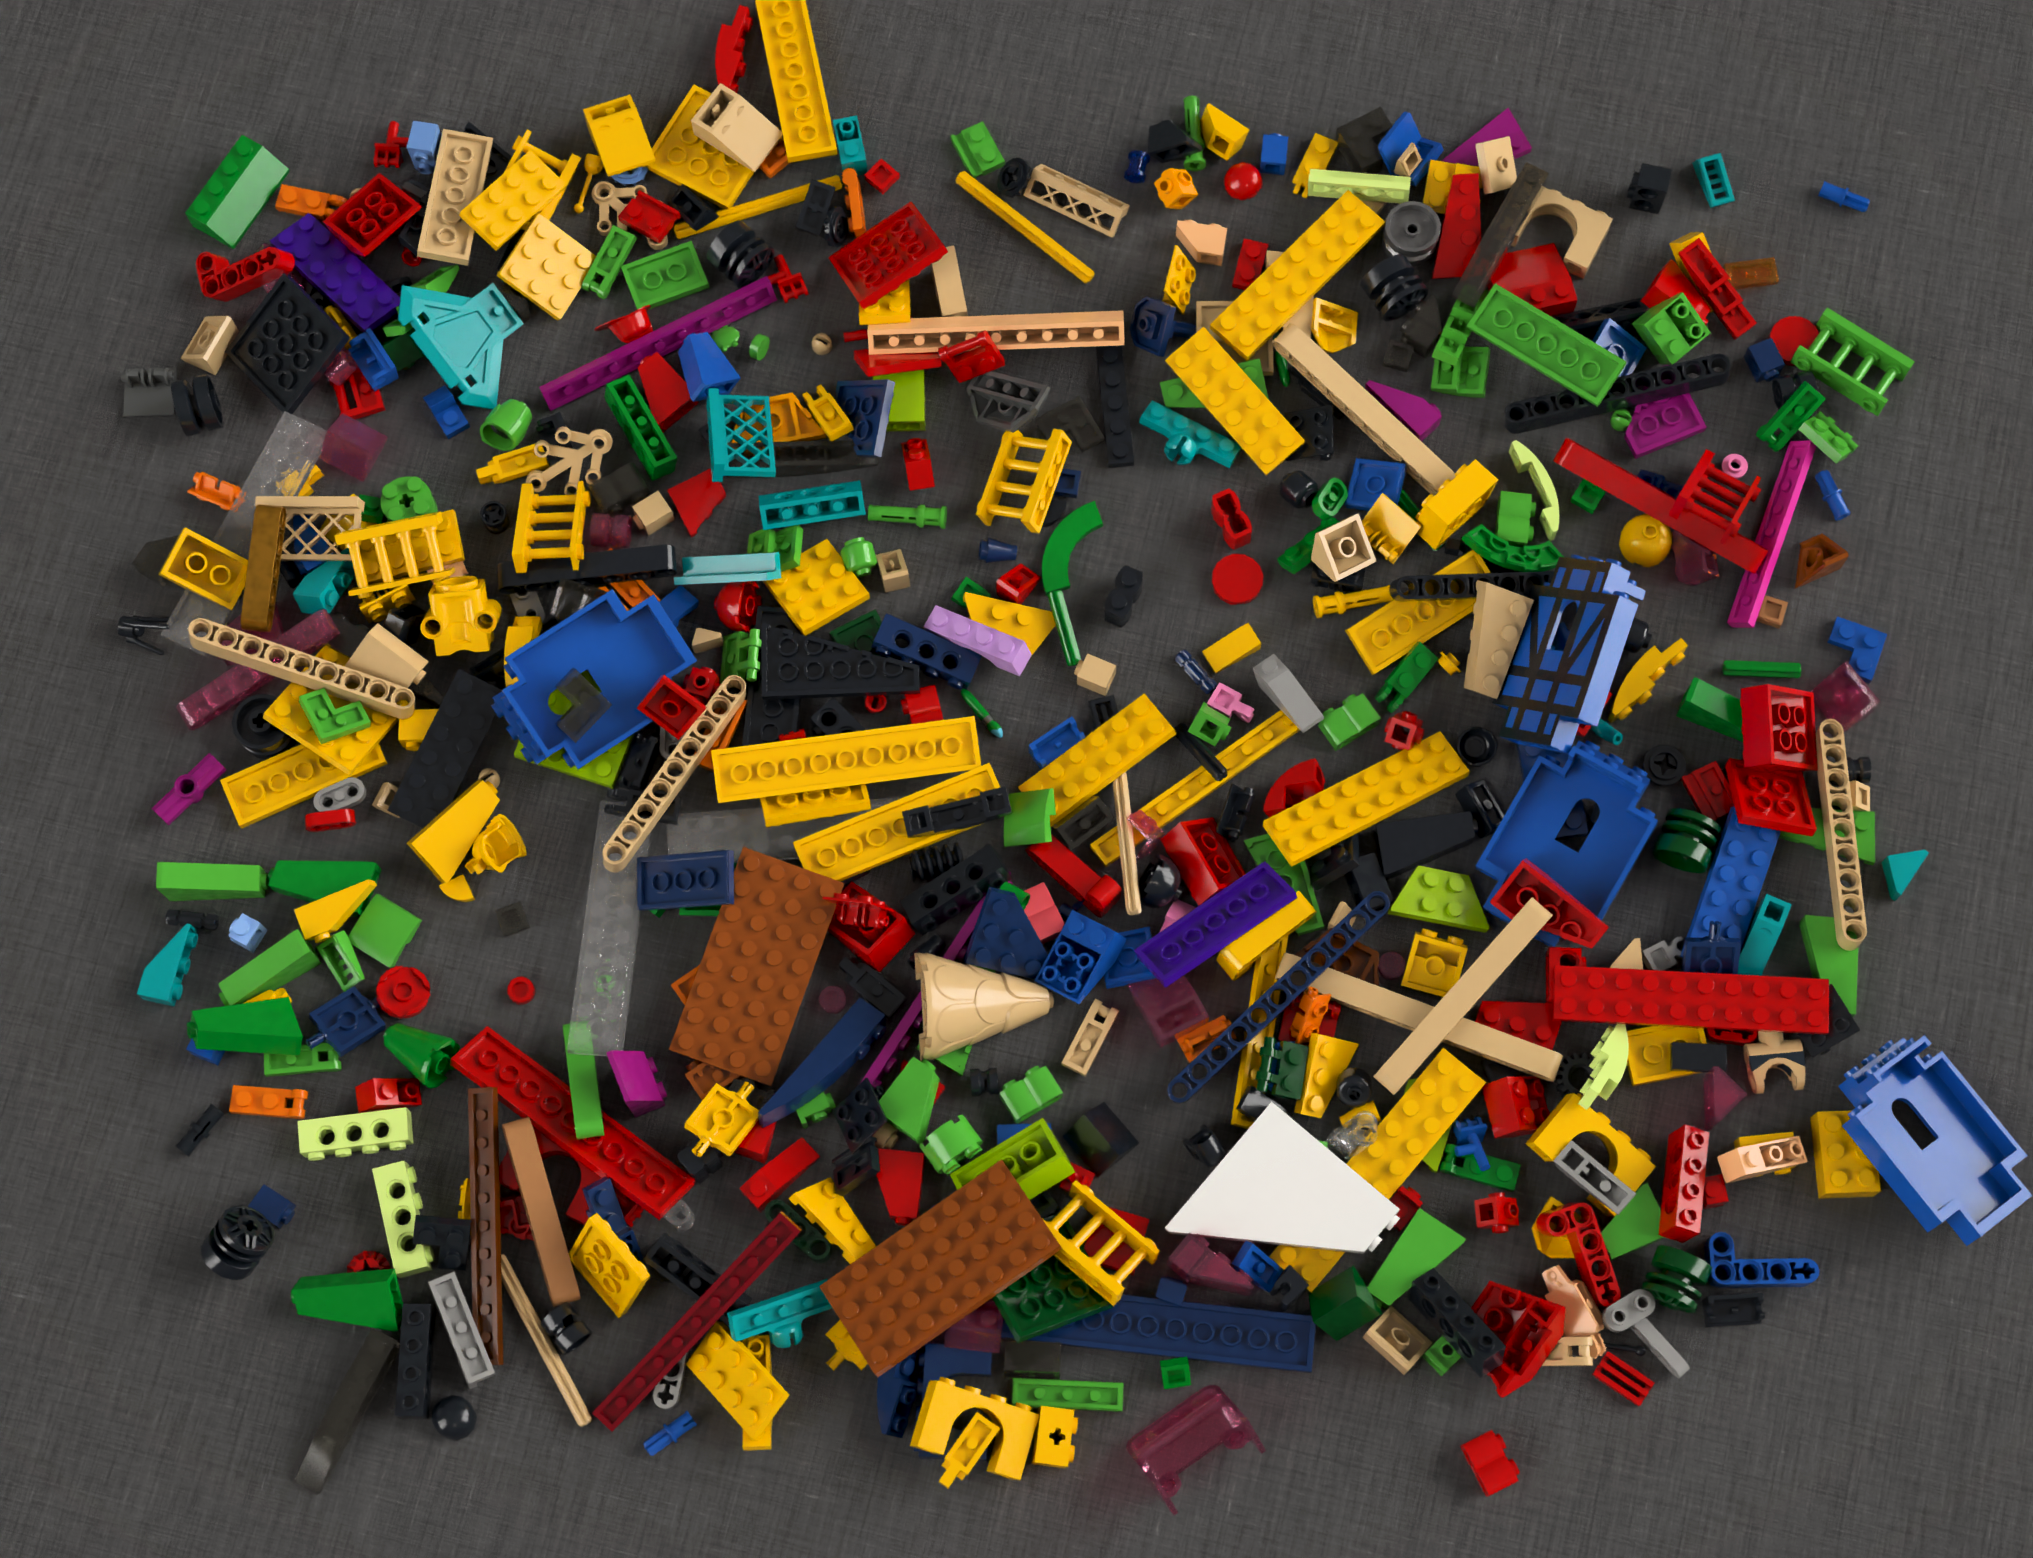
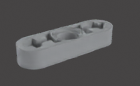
[1630,1317,1690,1378]
[653,1351,689,1410]

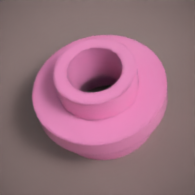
[1721,454,1748,479]

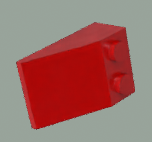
[827,882,915,972]

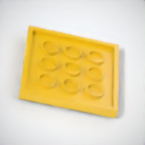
[645,85,779,209]
[263,643,409,776]

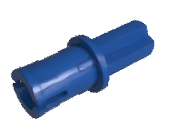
[1818,181,1870,212]
[1815,470,1851,521]
[643,1411,697,1456]

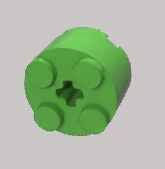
[380,476,438,522]
[919,1115,983,1176]

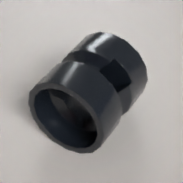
[1772,371,1818,409]
[540,1302,592,1355]

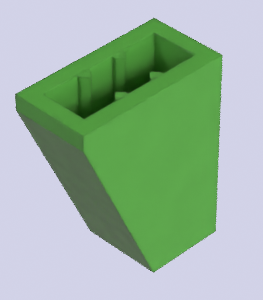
[879,1056,940,1145]
[1601,1183,1666,1261]

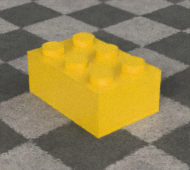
[1415,459,1498,550]
[1810,1110,1881,1199]

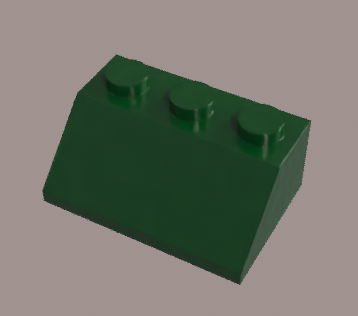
[374,318,427,372]

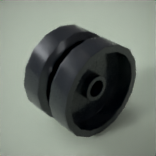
[171,374,224,436]
[232,694,296,759]

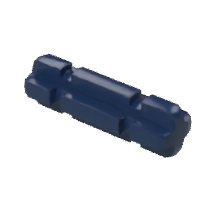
[1175,649,1217,694]

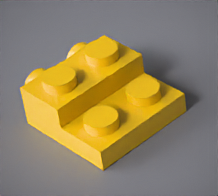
[1422,160,1483,215]
[1401,928,1468,997]

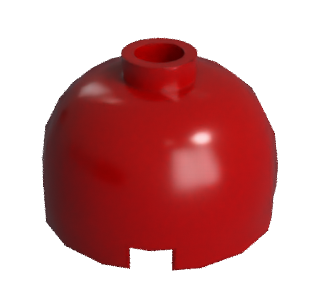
[714,581,762,632]

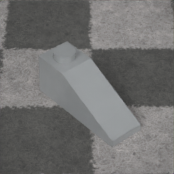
[1253,654,1324,733]
[1554,1140,1636,1215]

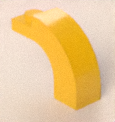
[504,616,543,687]

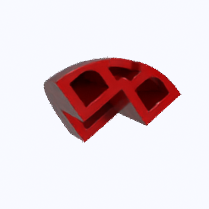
[1263,758,1326,818]

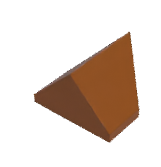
[1795,533,1849,589]

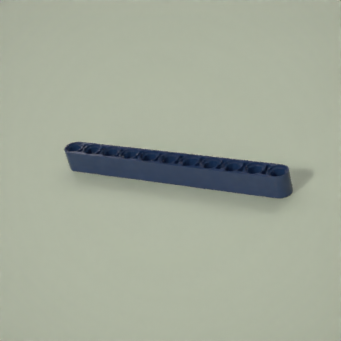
[1167,891,1390,1104]

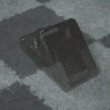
[486,277,532,323]

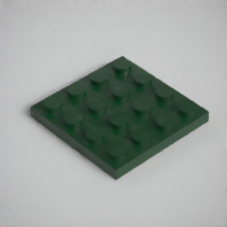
[992,1214,1113,1343]

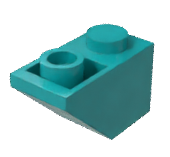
[833,115,868,176]

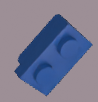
[1378,111,1444,187]

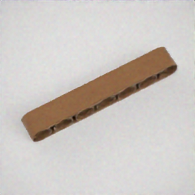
[502,1116,581,1307]

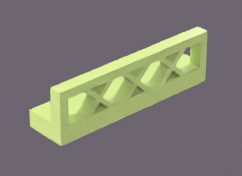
[1308,169,1411,204]

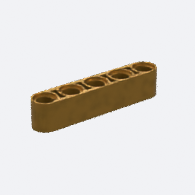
[241,504,286,632]

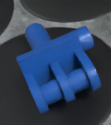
[1452,1117,1490,1171]

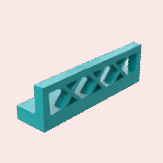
[674,552,781,585]

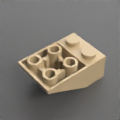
[691,83,783,172]

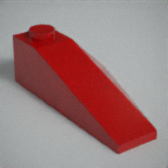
[1490,858,1609,949]

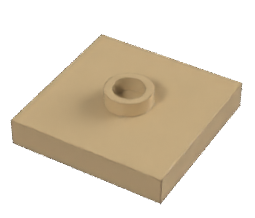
[1475,136,1518,194]

